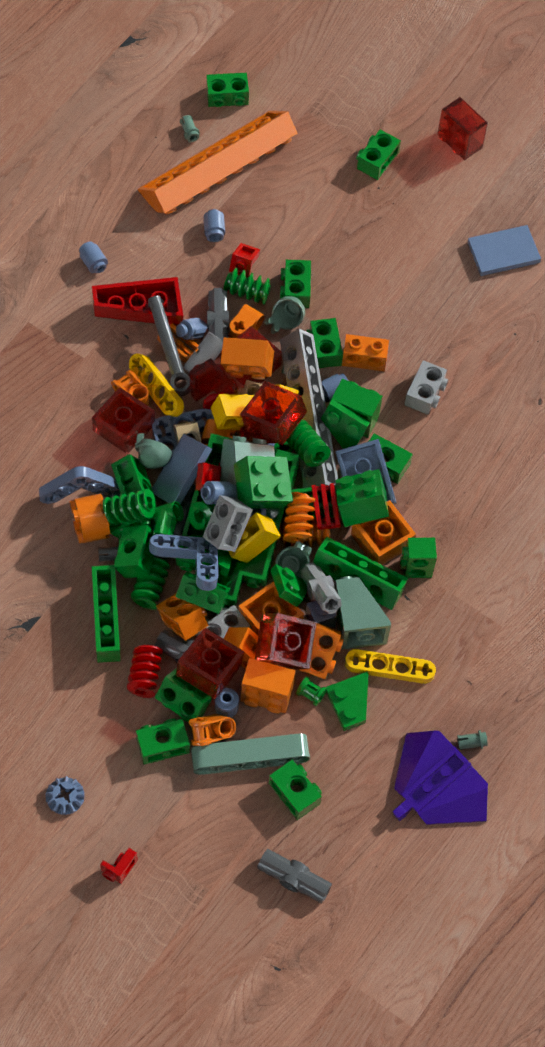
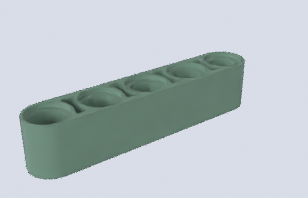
[191,734,310,775]

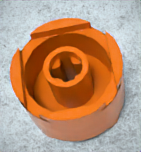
[69,493,110,544]

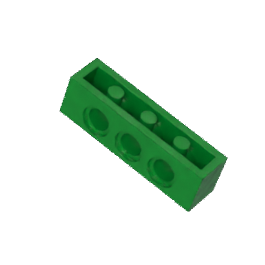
[313,537,408,610]
[92,565,121,663]

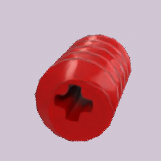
[127,645,163,698]

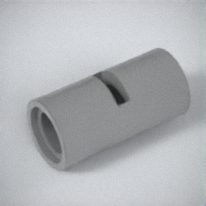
[183,332,223,380]

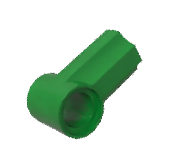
[153,501,184,535]

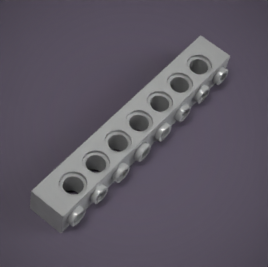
[280,329,338,488]

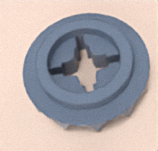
[45,776,85,815]

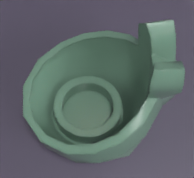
[264,296,306,334]
[135,433,172,469]
[275,541,312,578]

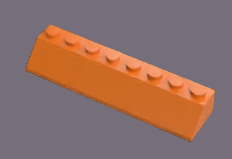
[138,111,298,215]

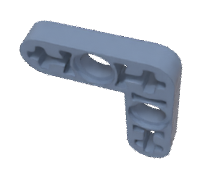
[152,409,214,470]
[39,466,121,504]
[149,534,218,591]

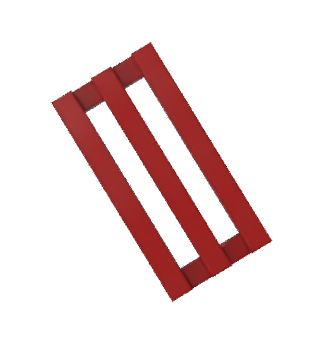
[311,483,340,530]

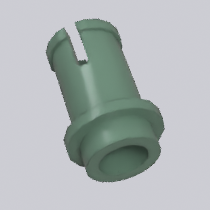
[180,115,200,142]
[457,730,488,750]

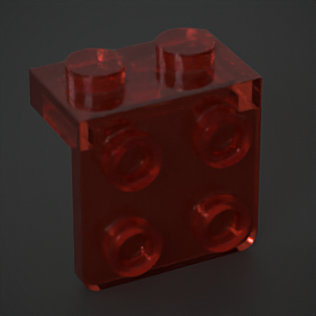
[189,358,239,401]

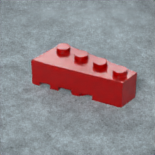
[92,277,183,326]

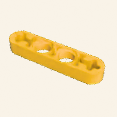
[129,353,184,417]
[345,649,436,684]

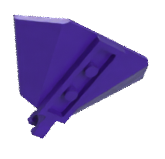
[392,730,488,825]

